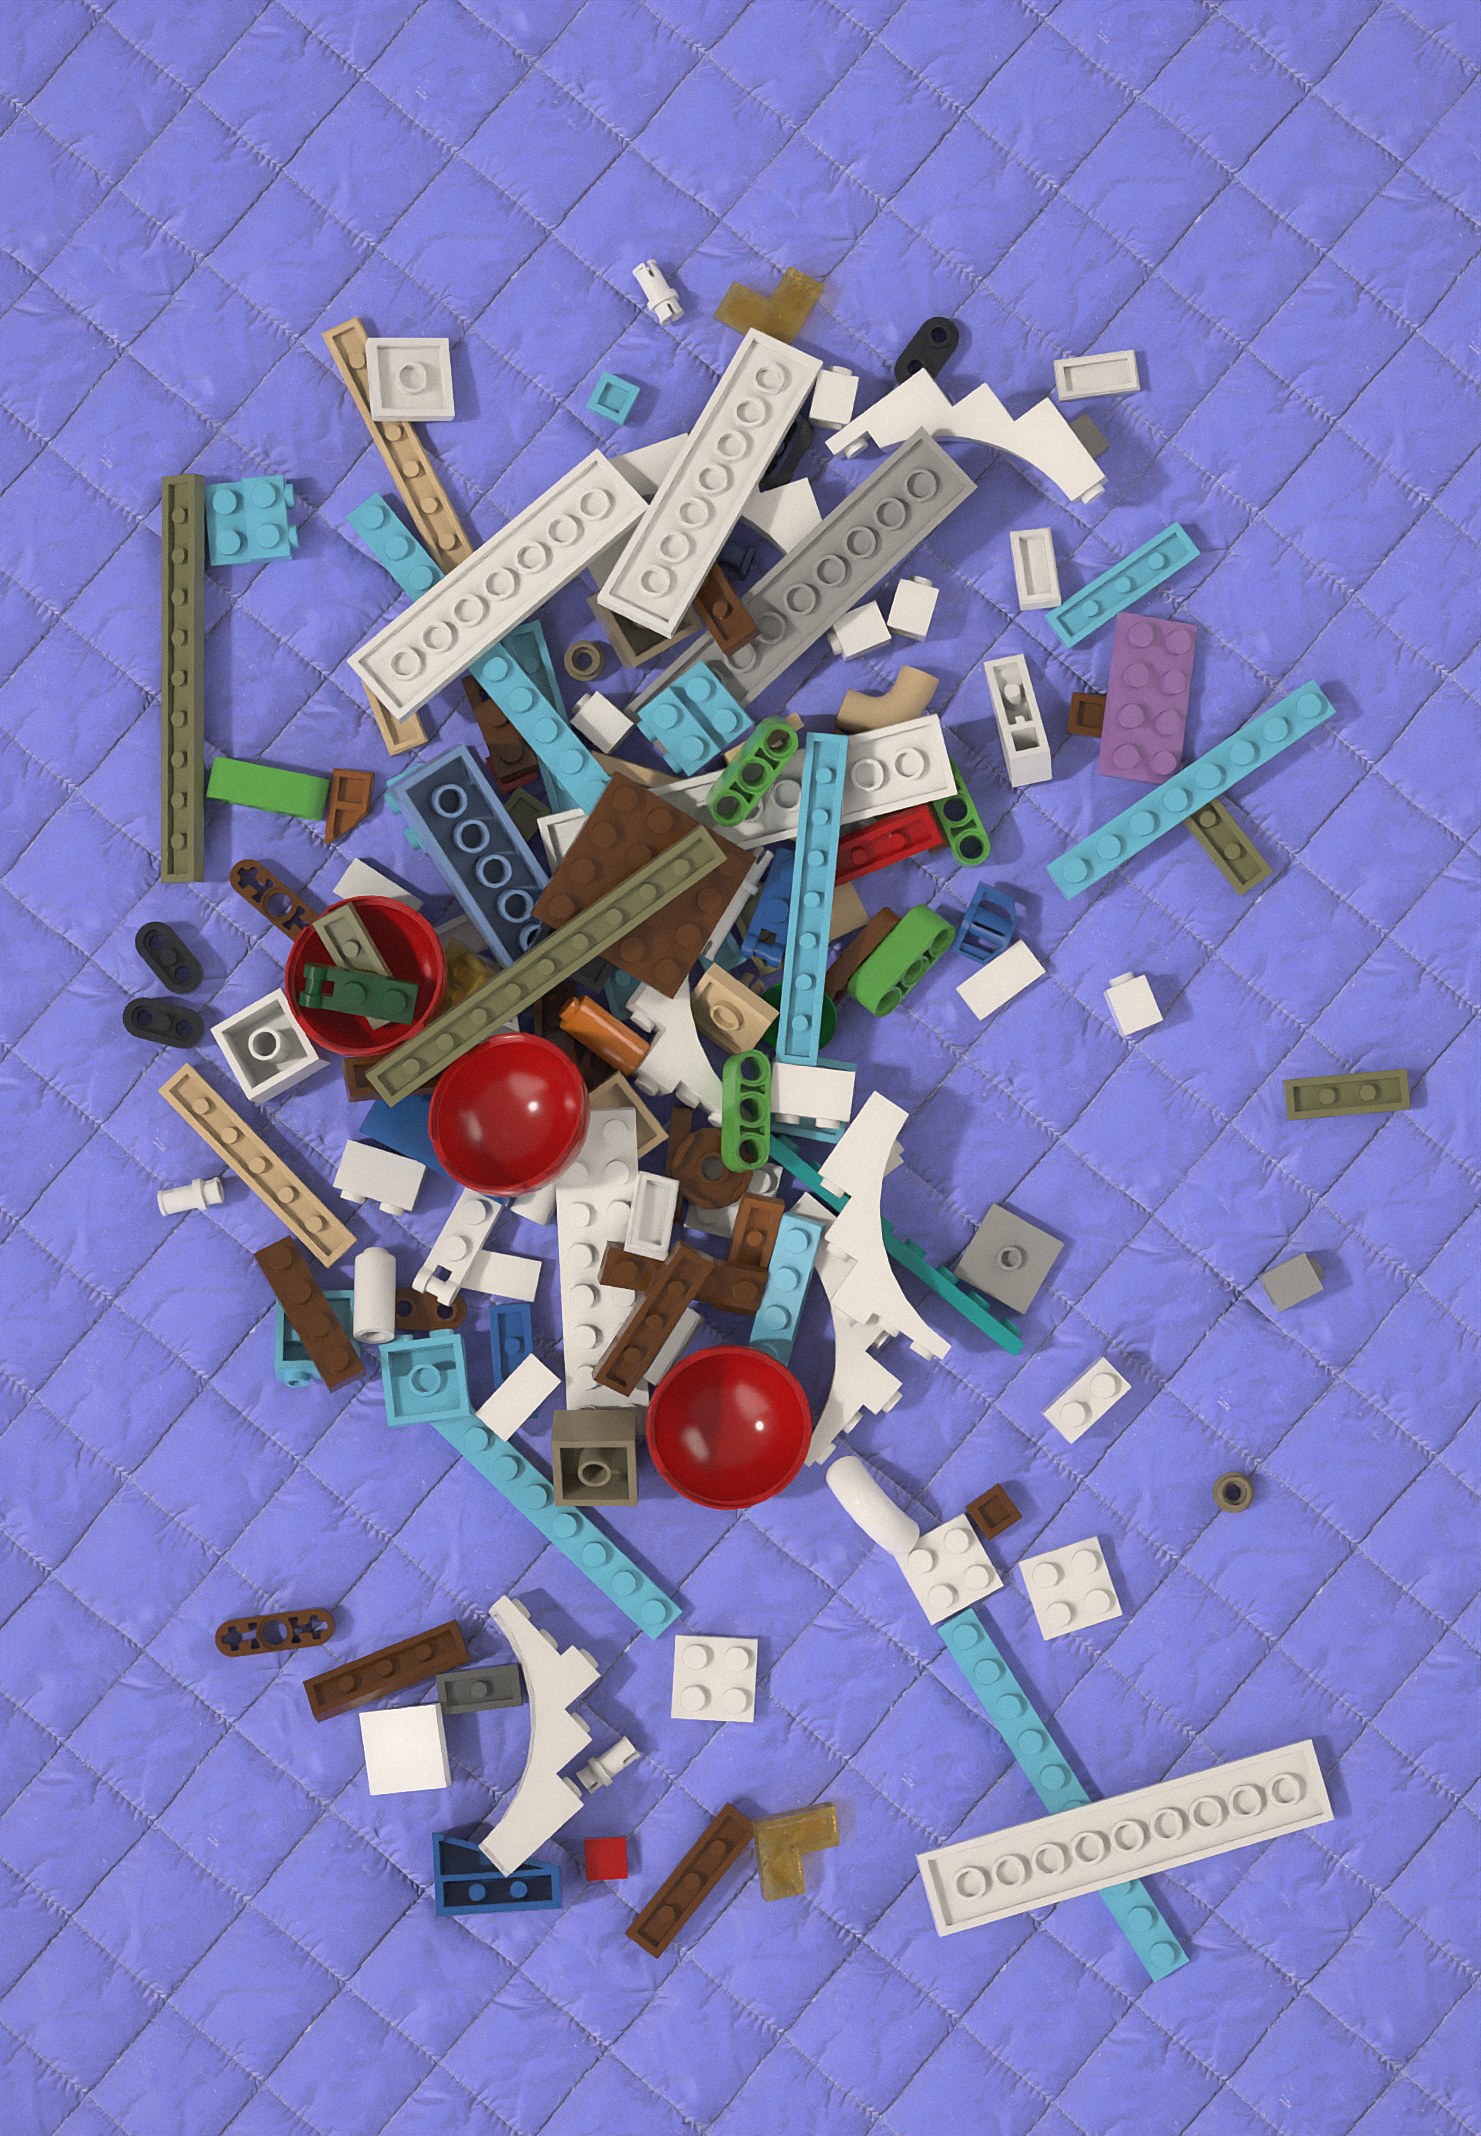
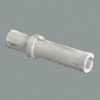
[700,846,775,962]

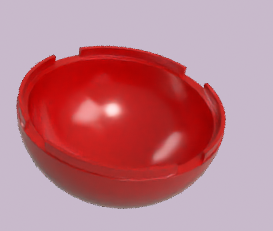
[285,895,448,1057]
[428,1032,591,1197]
[646,1344,812,1510]

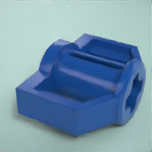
[950,881,1018,965]

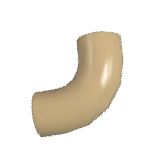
[833,665,939,734]

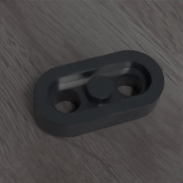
[894,317,959,386]
[759,413,814,491]
[135,921,204,995]
[123,997,205,1049]

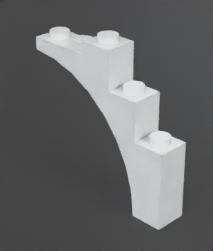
[623,973,752,1128]
[817,1091,951,1361]
[780,1192,903,1467]
[478,1595,601,1877]

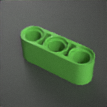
[706,716,799,827]
[932,756,990,869]
[206,757,330,821]
[847,903,956,1018]
[721,1050,771,1173]

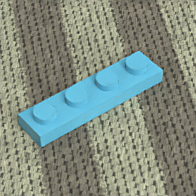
[1044,521,1201,651]
[748,1211,826,1367]

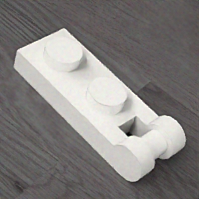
[412,1187,504,1307]

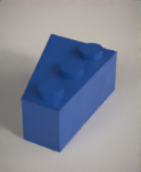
[432,1832,564,1917]

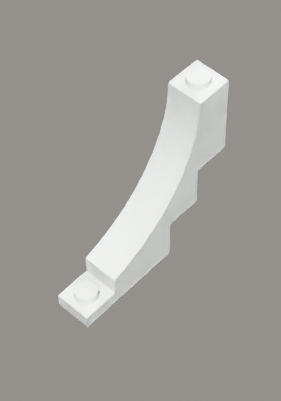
[825,368,1109,505]
[608,433,822,557]

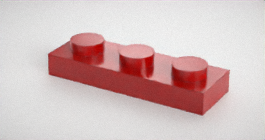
[834,802,943,888]

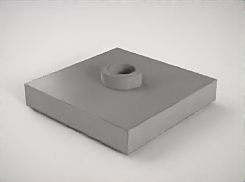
[952,1203,1065,1315]
[643,1307,705,1386]

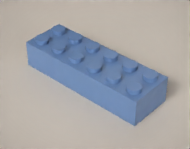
[387,743,549,970]

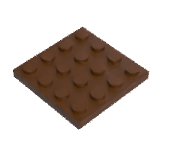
[530,771,757,1000]

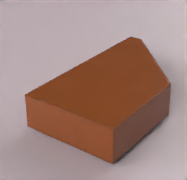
[324,768,375,844]

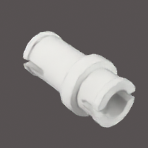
[632,259,684,326]
[157,1177,224,1216]
[576,1736,641,1795]

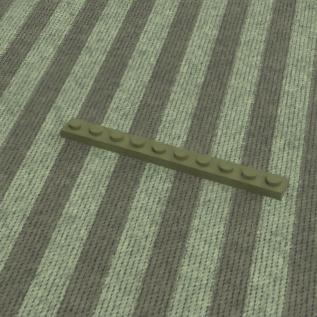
[161,473,205,884]
[365,823,727,1108]

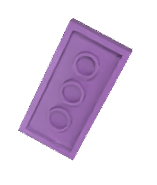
[1097,612,1198,786]

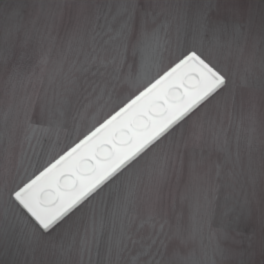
[537,713,958,875]
[915,1738,1334,1937]

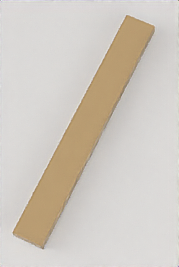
[321,316,475,576]

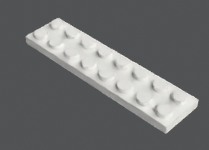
[597,327,823,639]
[346,449,649,724]
[555,1107,649,1435]

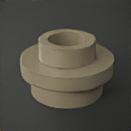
[564,640,605,682]
[1212,1472,1254,1513]

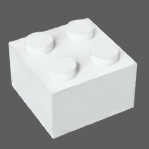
[210,988,331,1104]

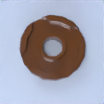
[670,1128,753,1209]

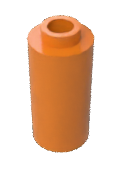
[558,994,650,1076]

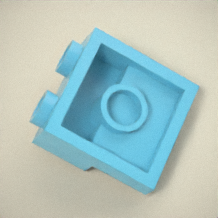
[205,474,299,568]
[637,659,754,777]
[274,1290,361,1388]
[379,1329,472,1429]

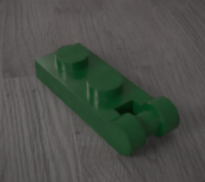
[299,962,420,1025]

